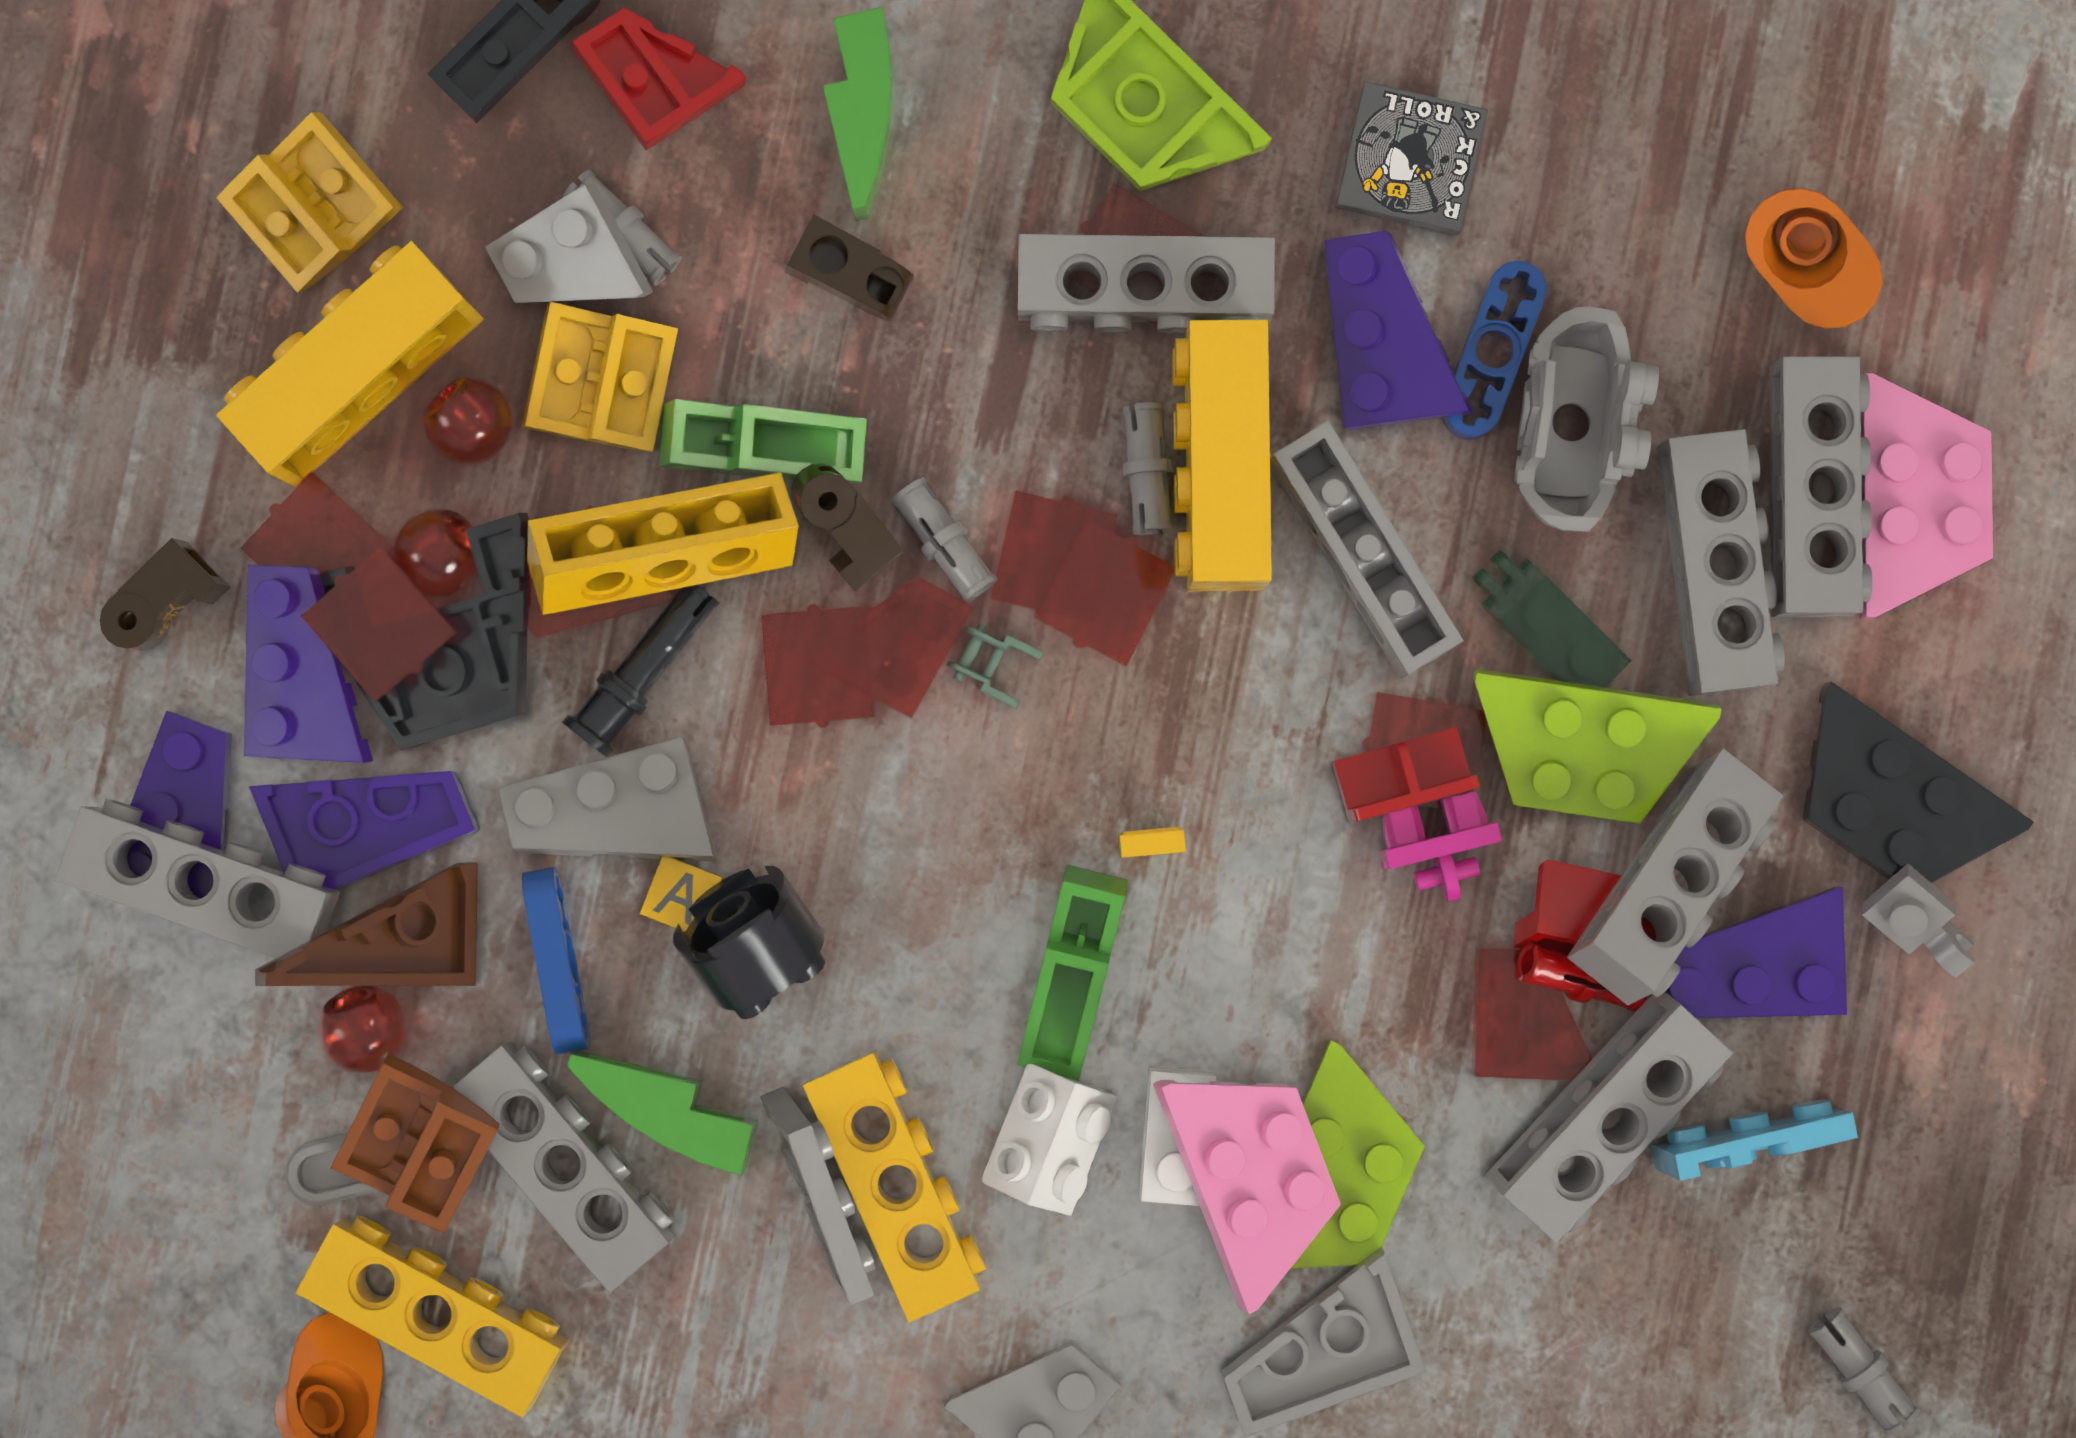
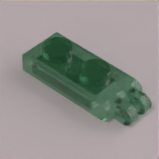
[1472,550,1632,687]

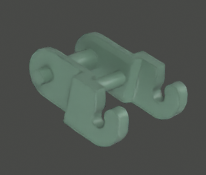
[946,623,1044,709]

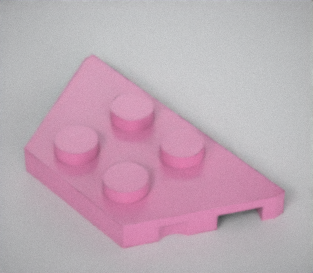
[1860,373,1993,619]
[1153,1080,1341,1314]

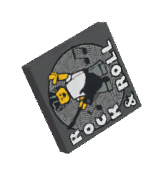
[1335,81,1488,236]

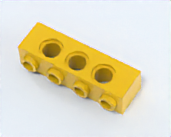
[527,473,799,615]
[803,1050,987,1323]
[295,1215,569,1418]

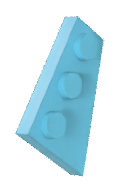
[1651,1099,1858,1181]

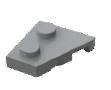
[485,184,653,303]
[944,1342,1121,1438]

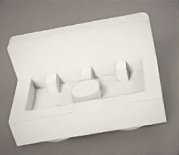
[982,1064,1118,1216]

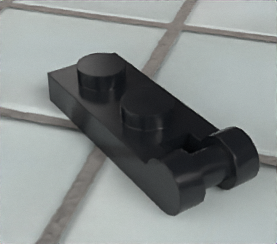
[428,0,600,123]

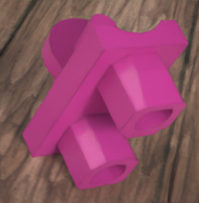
[1378,791,1502,902]

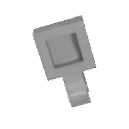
[1862,864,1975,978]

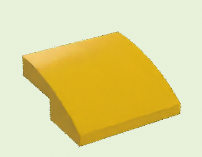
[216,112,403,293]
[522,302,678,453]

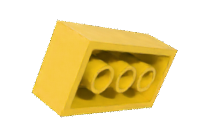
[216,241,484,487]
[1172,320,1272,592]

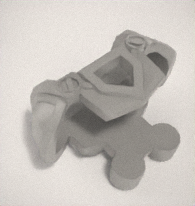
[1514,306,1659,532]

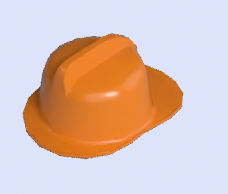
[1745,188,1883,329]
[275,1312,383,1438]

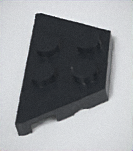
[1803,681,2034,883]

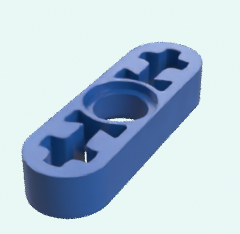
[1442,261,1547,440]
[522,866,590,1055]

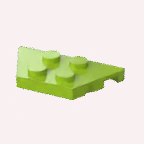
[1051,0,1272,192]
[1473,668,1722,824]
[1290,1039,1425,1269]

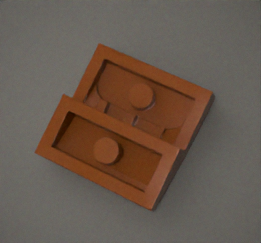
[330,1053,500,1234]

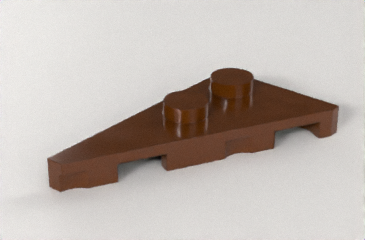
[255,862,478,986]

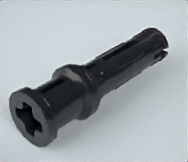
[562,585,720,757]

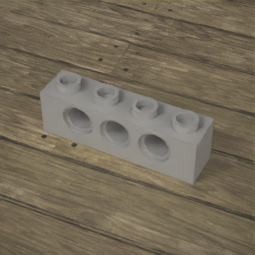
[1018,234,1275,333]
[1769,357,1872,617]
[1270,420,1464,679]
[1657,429,1785,696]
[1567,748,1783,1005]
[54,799,340,959]
[1485,992,1733,1243]
[452,1042,676,1294]

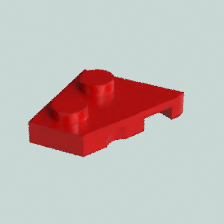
[572,8,746,151]

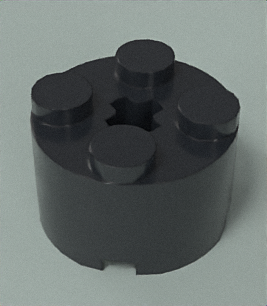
[673,866,826,1019]

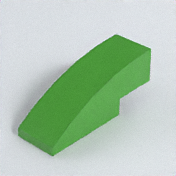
[823,6,894,221]
[659,399,867,483]
[1017,864,1128,1080]
[567,1051,758,1176]

